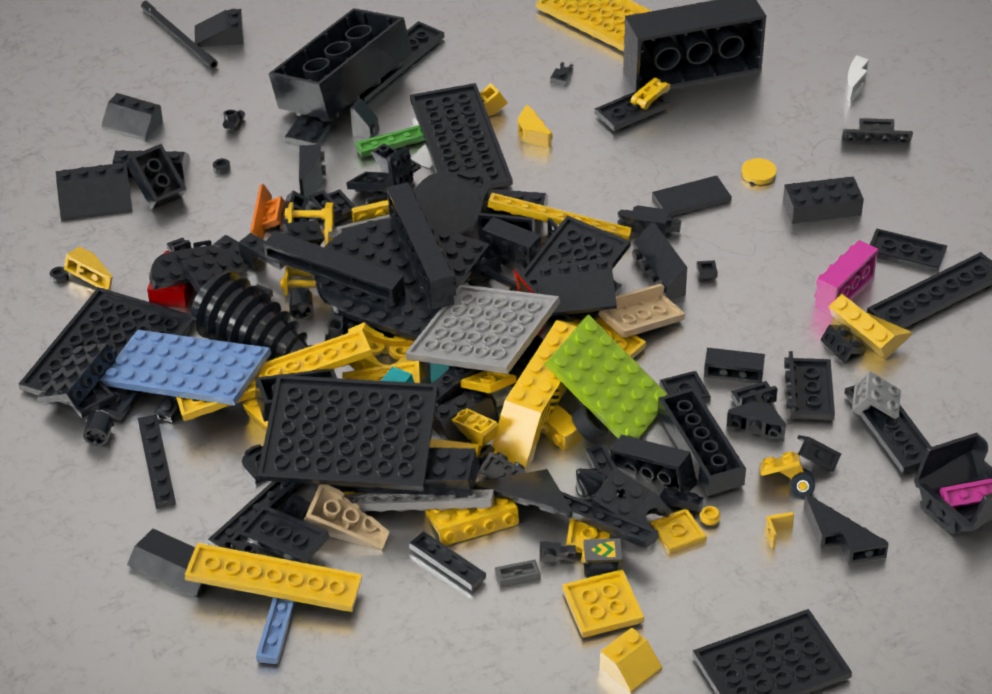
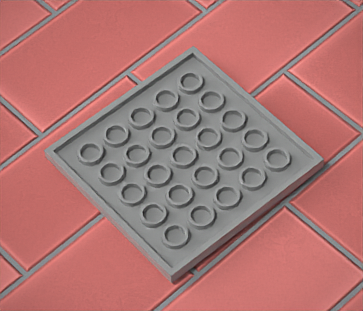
[405,284,560,374]

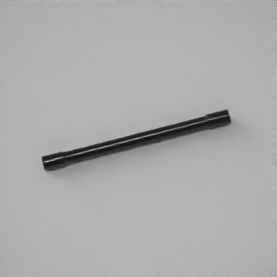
[141,1,218,69]

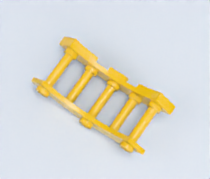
[280,202,334,296]

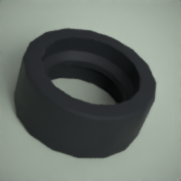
[572,405,608,444]

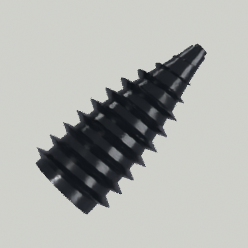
[191,271,313,362]

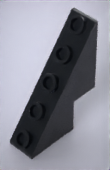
[432,366,484,405]
[804,494,889,564]

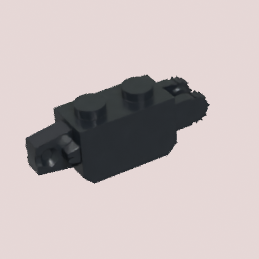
[617,205,682,237]

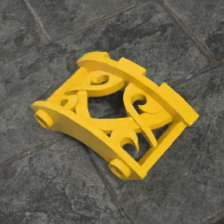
[348,322,426,378]

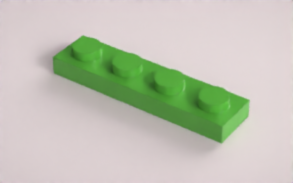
[355,125,424,157]

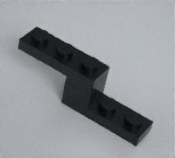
[213,233,286,271]

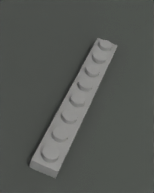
[344,489,495,512]

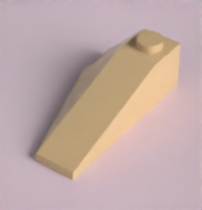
[304,484,390,551]

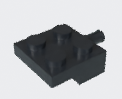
[306,189,356,224]

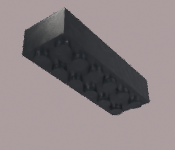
[658,387,746,496]

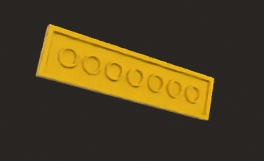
[185,543,362,612]

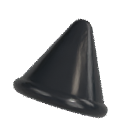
[575,468,606,499]

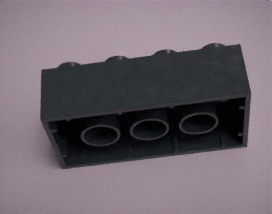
[623,0,766,92]
[268,8,413,122]

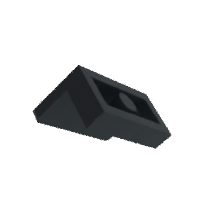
[797,435,841,472]

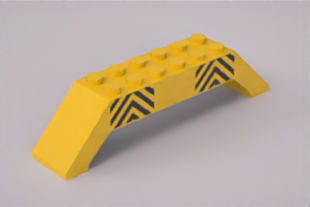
[492,320,578,472]

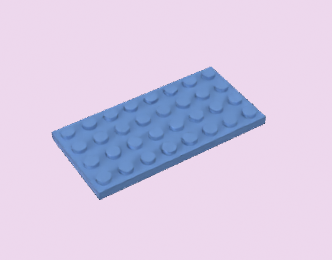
[100,330,271,405]

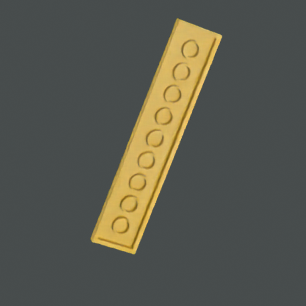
[176,329,373,421]

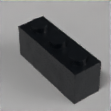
[704,347,765,383]

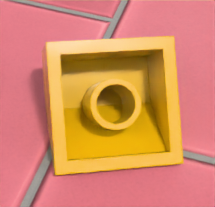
[600,628,662,693]

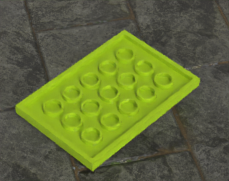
[544,315,668,439]

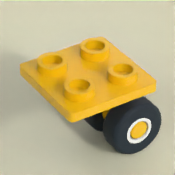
[759,451,815,498]

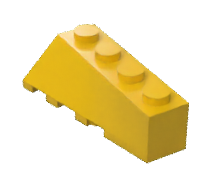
[828,294,913,360]

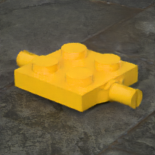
[566,518,611,564]

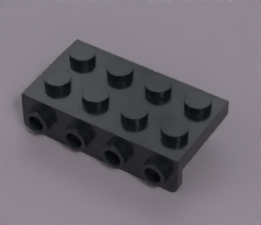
[36,343,116,408]
[784,351,835,420]

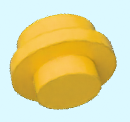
[700,506,721,525]

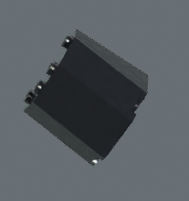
[914,432,992,534]

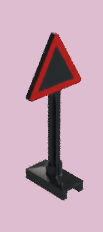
[467,254,539,294]

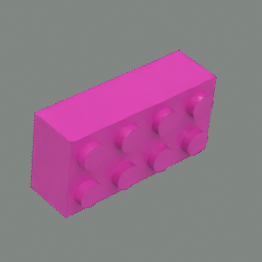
[814,240,878,315]

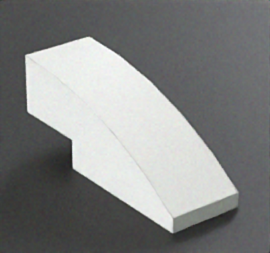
[846,56,869,101]

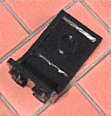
[346,147,413,193]

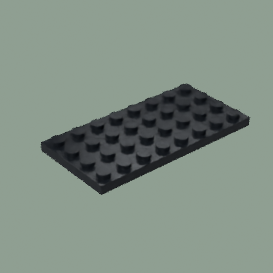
[410,83,513,189]

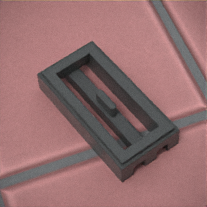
[495,559,541,588]

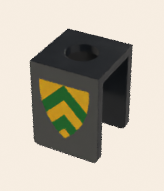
[583,539,622,578]

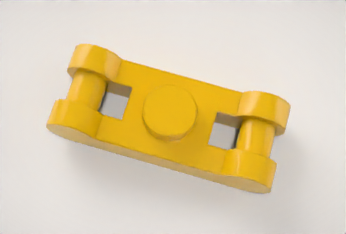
[631,78,670,110]

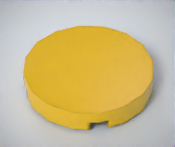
[741,158,777,185]

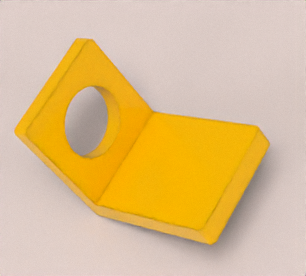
[765,512,794,548]

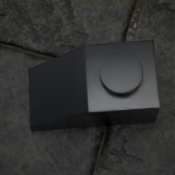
[351,99,380,139]

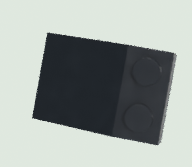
[195,9,244,47]
[299,144,326,203]

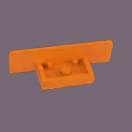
[250,184,285,239]

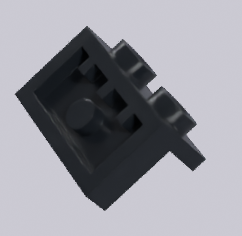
[478,452,526,479]

